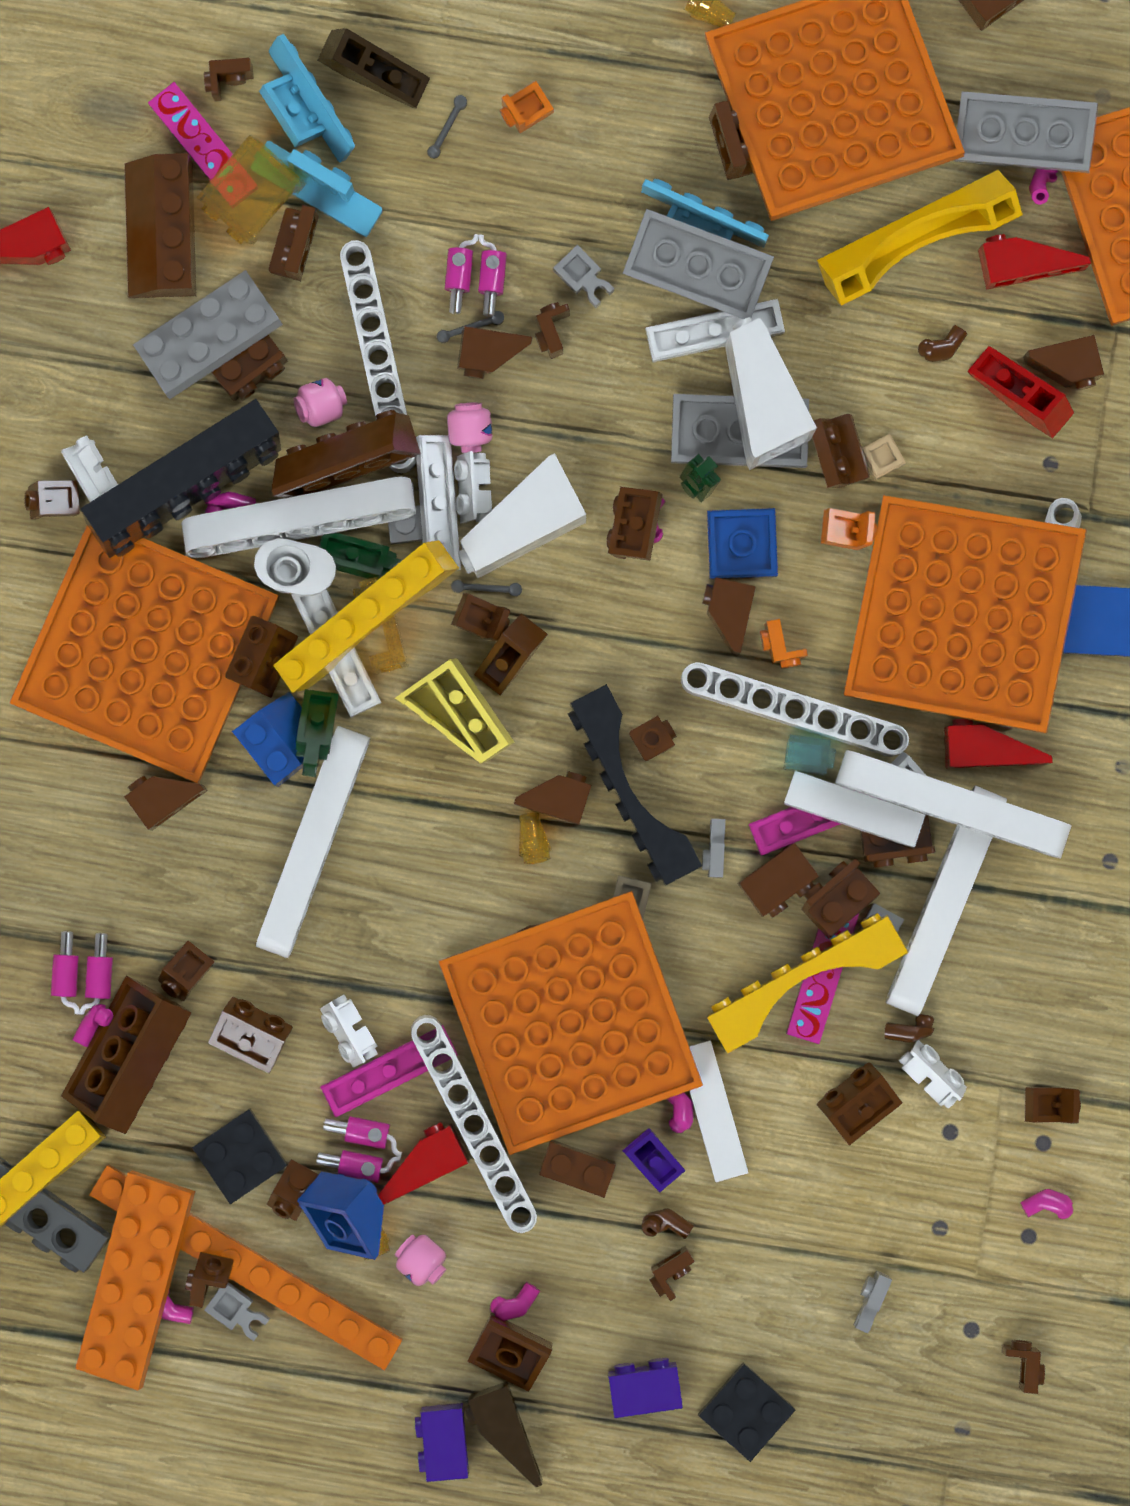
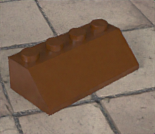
[125,153,196,298]
[271,410,421,498]
[61,975,191,1134]

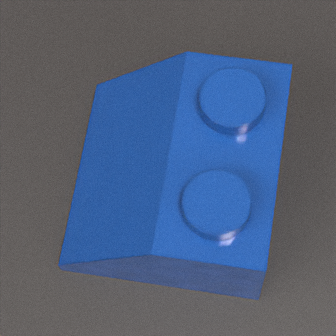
[232,692,304,787]
[297,1172,384,1260]

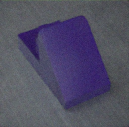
[622,1128,686,1193]

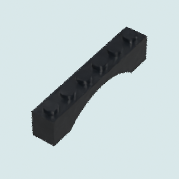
[567,684,702,886]

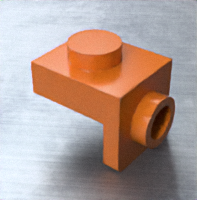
[500,81,554,133]
[821,508,877,550]
[760,619,808,669]

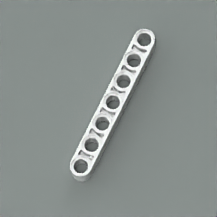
[340,240,416,473]
[182,477,416,558]
[681,662,909,757]
[256,726,370,958]
[835,750,1071,859]
[885,785,1007,1016]
[411,1015,537,1233]

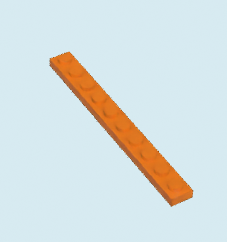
[90,1164,403,1371]

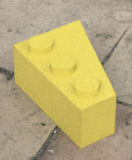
[395,658,515,764]

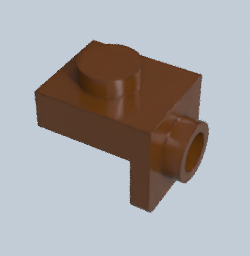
[535,302,570,359]
[451,593,510,641]
[629,715,677,761]
[1025,1087,1081,1124]
[267,1159,319,1221]
[185,1252,234,1308]
[1002,1340,1045,1394]

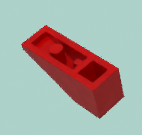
[0,207,71,265]
[978,234,1091,290]
[968,346,1074,439]
[944,719,1053,768]
[378,1122,469,1205]

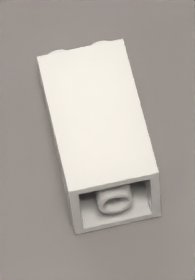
[725,317,817,470]
[458,453,586,578]

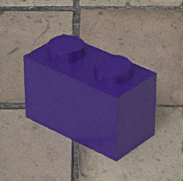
[608,1358,683,1418]
[415,1403,469,1482]

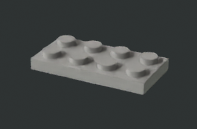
[954,92,1098,173]
[623,209,774,319]
[133,270,283,400]
[671,394,809,468]

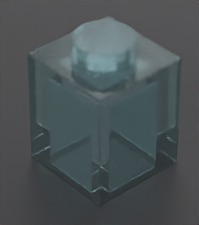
[783,734,836,775]

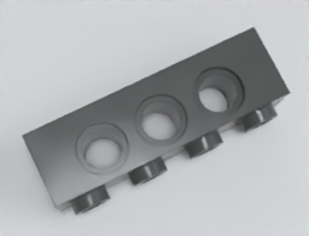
[0,1157,111,1273]

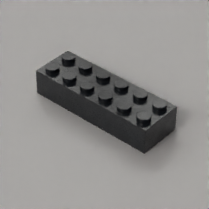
[80,399,281,558]

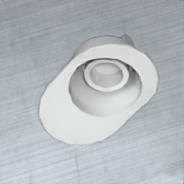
[254,538,336,596]

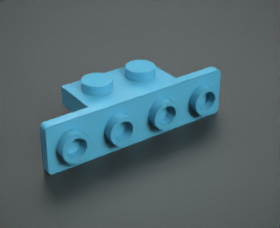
[259,34,355,162]
[252,141,383,237]
[641,179,769,248]

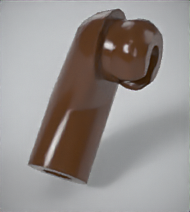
[918,325,967,362]
[884,1014,935,1043]
[642,1208,694,1239]

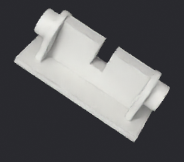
[61,436,118,502]
[454,451,492,523]
[320,995,378,1068]
[899,1040,967,1109]

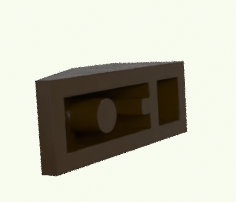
[317,28,430,108]
[464,1381,543,1487]

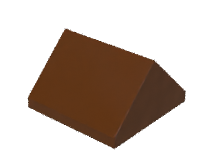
[467,1313,552,1392]

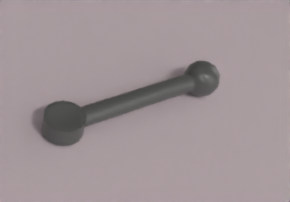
[427,95,467,159]
[437,311,504,343]
[451,580,522,597]

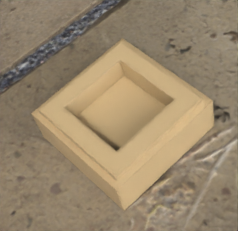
[862,434,906,480]

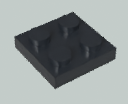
[192,1108,288,1205]
[698,1362,796,1462]

